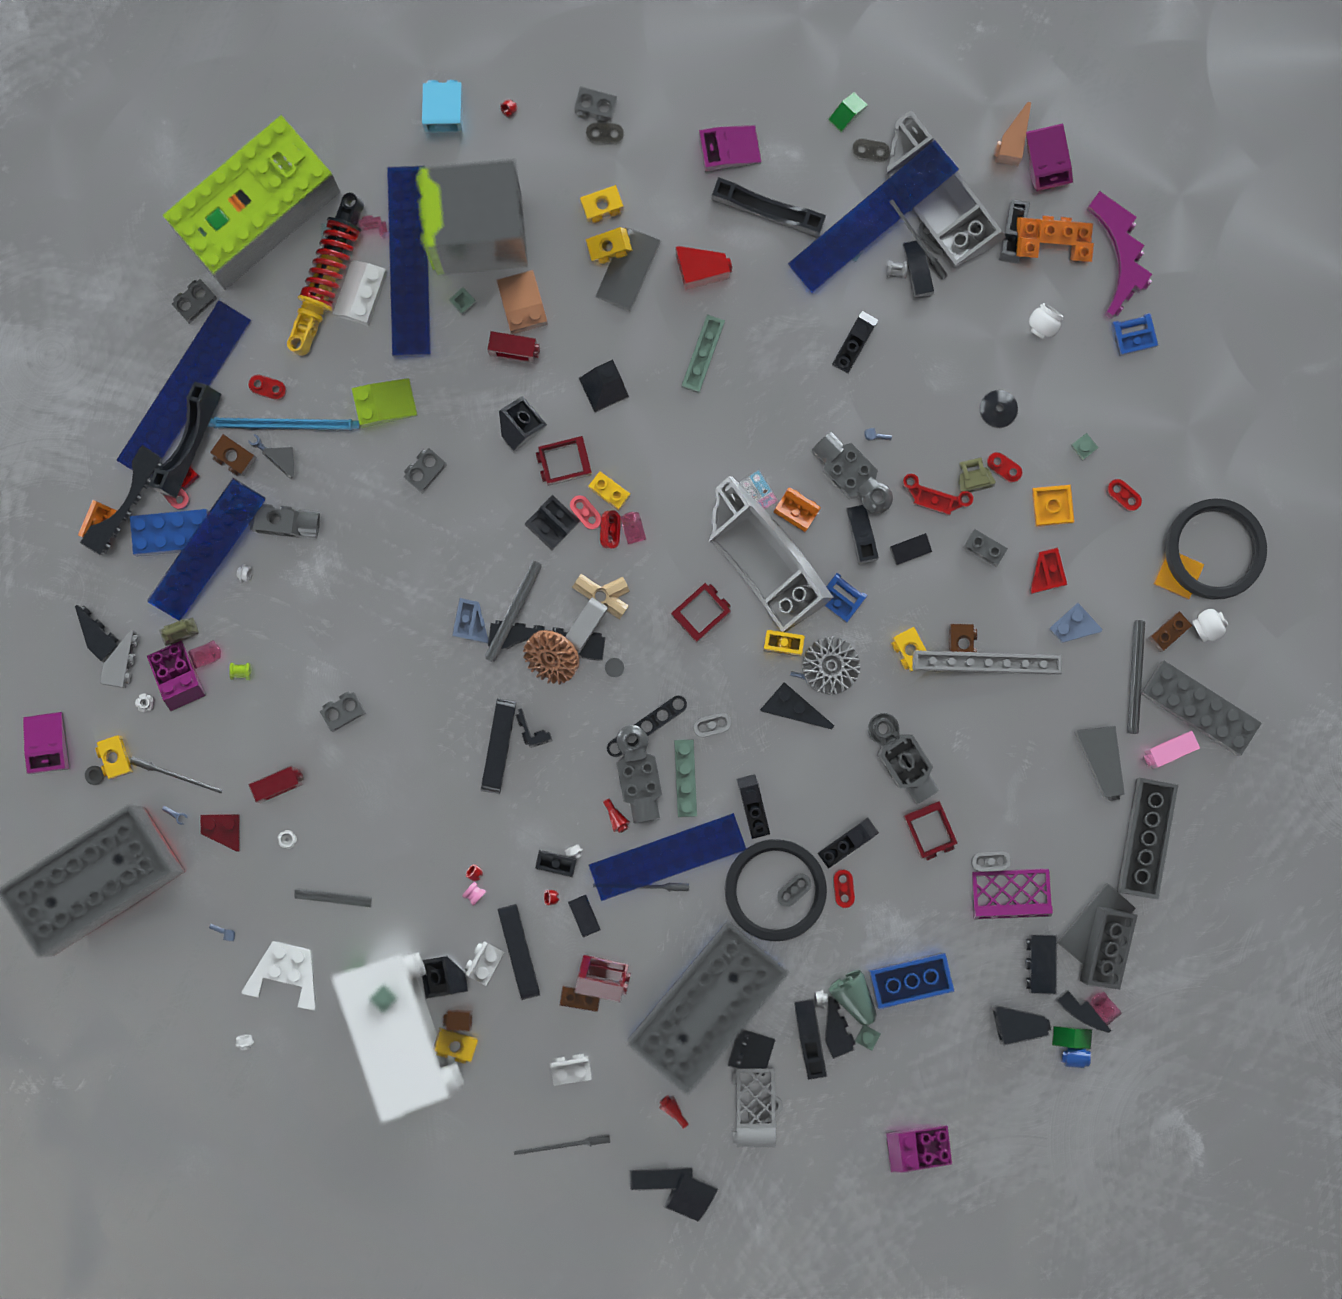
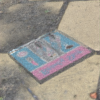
[738,469,779,510]

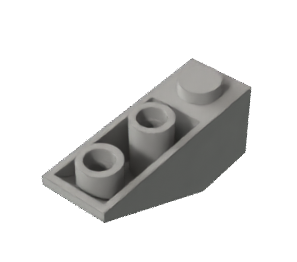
[100,630,138,688]

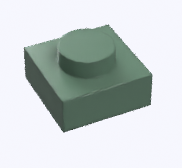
[449,287,476,315]
[1071,433,1098,460]
[369,984,397,1013]
[855,1025,881,1051]

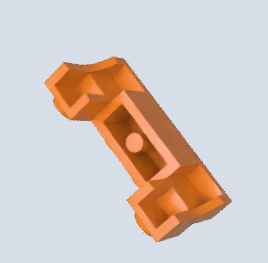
[1016,215,1094,262]

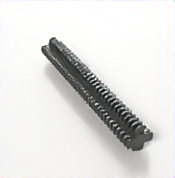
[294,888,372,908]

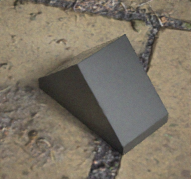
[262,447,294,479]

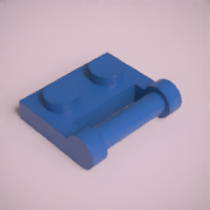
[1112,313,1158,355]
[824,573,868,623]

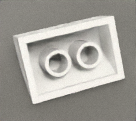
[332,260,387,326]

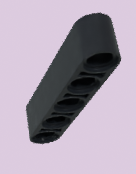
[607,696,687,757]
[481,698,516,794]
[498,904,540,1000]

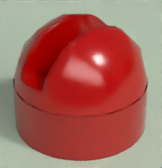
[500,100,517,117]
[466,864,483,881]
[544,890,560,905]

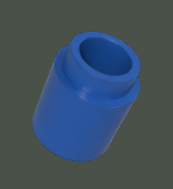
[1062,1047,1091,1068]

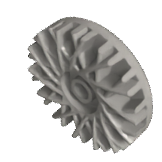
[802,637,860,695]

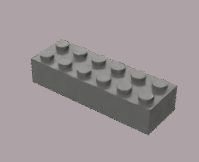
[1141,661,1262,756]
[1117,778,1178,899]

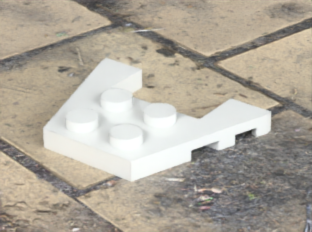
[241,941,316,1011]

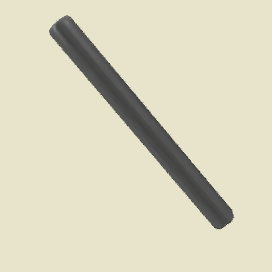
[485,561,541,662]
[1128,620,1145,734]

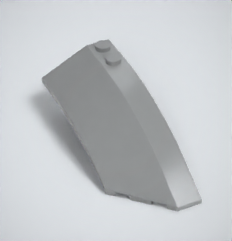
[887,110,1006,266]
[710,476,834,632]

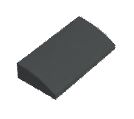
[595,227,660,312]
[1057,883,1136,965]
[1080,906,1138,990]

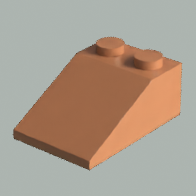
[994,102,1031,166]
[497,270,548,335]

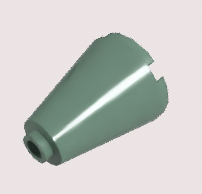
[829,970,877,1026]

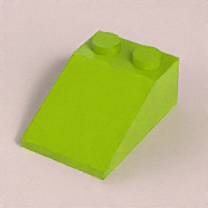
[352,378,418,428]

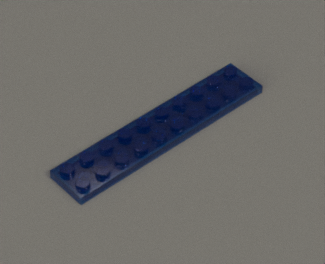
[788,140,959,293]
[387,166,431,356]
[117,300,252,478]

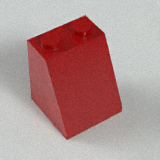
[675,246,733,290]

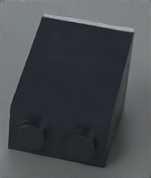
[992,1005,1051,1045]

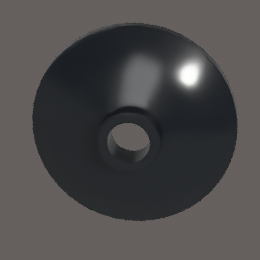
[980,390,1018,428]

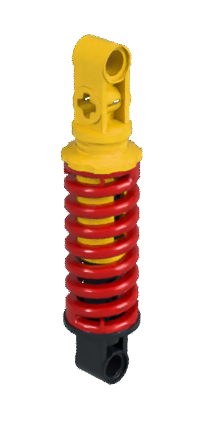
[287,192,364,356]

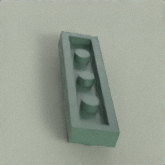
[682,314,725,393]
[674,739,697,817]

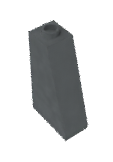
[1075,726,1125,801]

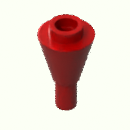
[603,799,630,833]
[659,1095,689,1129]

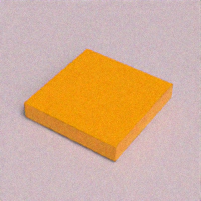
[1032,485,1074,527]
[1154,553,1205,600]

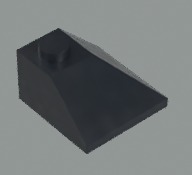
[579,359,629,413]
[499,396,547,451]
[422,956,468,999]

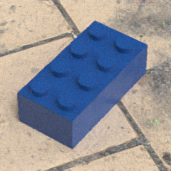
[130,509,213,557]
[869,953,954,1009]

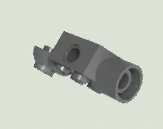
[812,431,893,514]
[223,496,320,538]
[868,713,939,804]
[616,725,662,823]

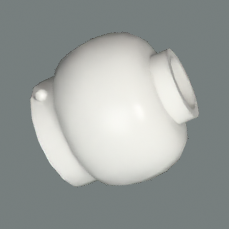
[1029,303,1064,339]
[1193,609,1228,642]

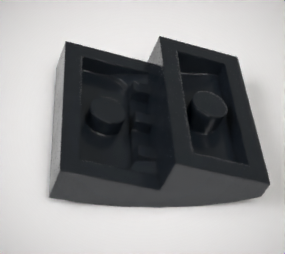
[524,495,580,550]
[664,1173,718,1222]

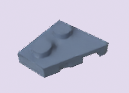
[452,598,489,643]
[1049,603,1103,643]

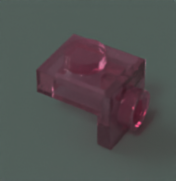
[358,215,388,239]
[620,512,646,544]
[188,640,221,669]
[1090,992,1122,1025]

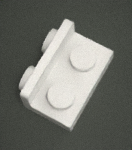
[464,941,505,986]
[550,1054,592,1086]

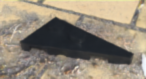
[760,682,835,730]

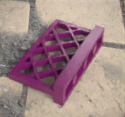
[972,869,1053,920]

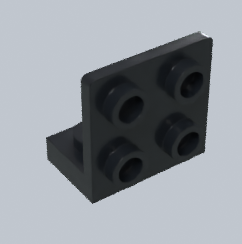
[516,708,553,748]
[728,1029,775,1076]

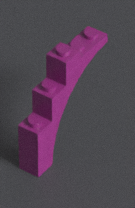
[1087,191,1152,319]

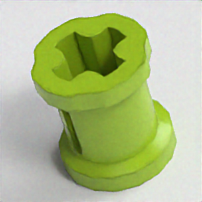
[229,663,251,680]

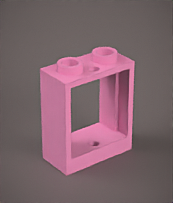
[1144,731,1200,769]

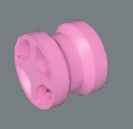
[462,882,486,906]

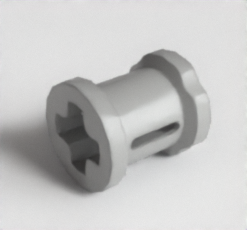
[887,260,907,278]

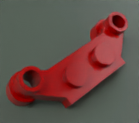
[903,473,974,516]

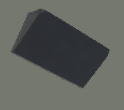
[890,533,932,565]
[535,850,577,877]
[568,895,601,937]

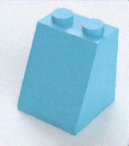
[422,80,463,132]

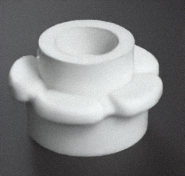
[237,564,253,583]
[135,694,154,713]
[278,830,297,849]
[565,844,583,858]
[814,990,828,1009]
[235,1035,254,1050]

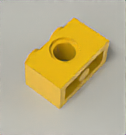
[580,185,624,223]
[586,227,632,264]
[588,471,631,511]
[891,627,927,672]
[763,630,805,656]
[95,735,133,779]
[433,1027,478,1064]

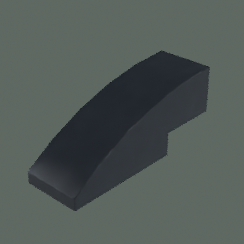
[1000,199,1030,263]
[903,239,934,298]
[1055,990,1112,1033]
[630,1167,693,1190]

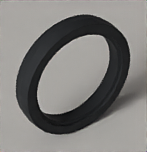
[1165,498,1267,599]
[725,839,827,941]

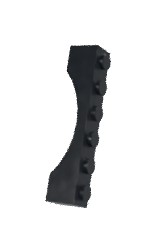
[712,177,826,237]
[148,382,221,498]
[80,445,163,556]
[488,620,606,661]

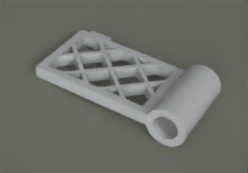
[733,1069,776,1147]

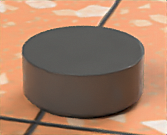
[605,658,624,677]
[85,766,105,785]

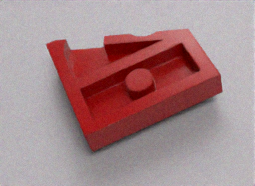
[1030,548,1068,594]

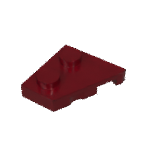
[201,814,240,852]

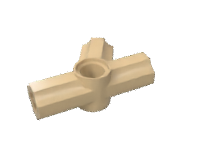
[572,574,630,620]

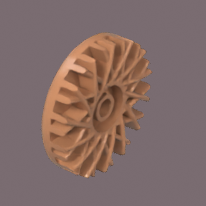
[523,630,579,684]

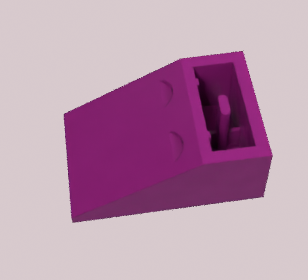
[1026,123,1073,191]
[699,125,761,172]
[147,640,206,712]
[23,712,69,774]
[886,1126,952,1172]

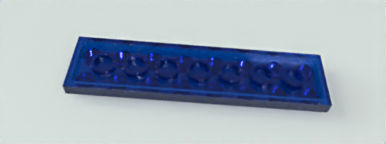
[147,478,266,621]
[589,813,746,902]

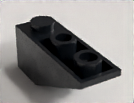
[832,311,879,374]
[846,505,879,564]
[75,605,119,663]
[737,774,770,839]
[818,818,879,869]
[825,996,856,1059]

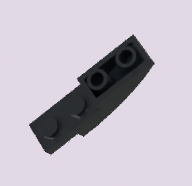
[794,999,827,1080]

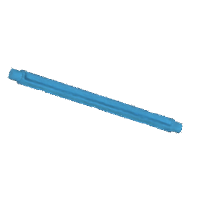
[207,417,360,430]

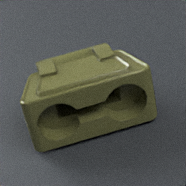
[958,457,996,493]
[159,617,199,646]

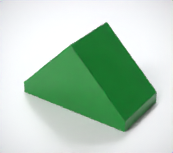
[828,92,868,133]
[1052,1026,1092,1049]

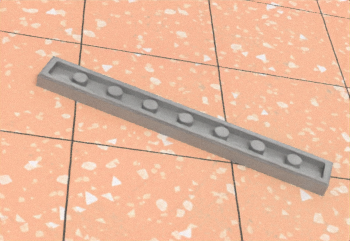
[913,651,1062,675]

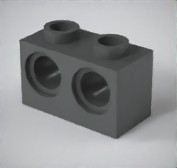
[574,87,617,123]
[172,279,217,324]
[404,448,447,493]
[963,529,1008,567]
[320,691,366,732]

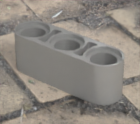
[565,597,609,654]

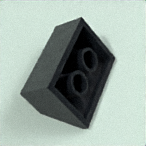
[1026,935,1057,994]

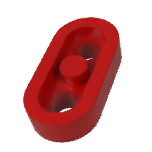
[248,375,287,400]
[987,452,1022,483]
[1107,479,1142,511]
[600,510,621,549]
[833,870,855,908]

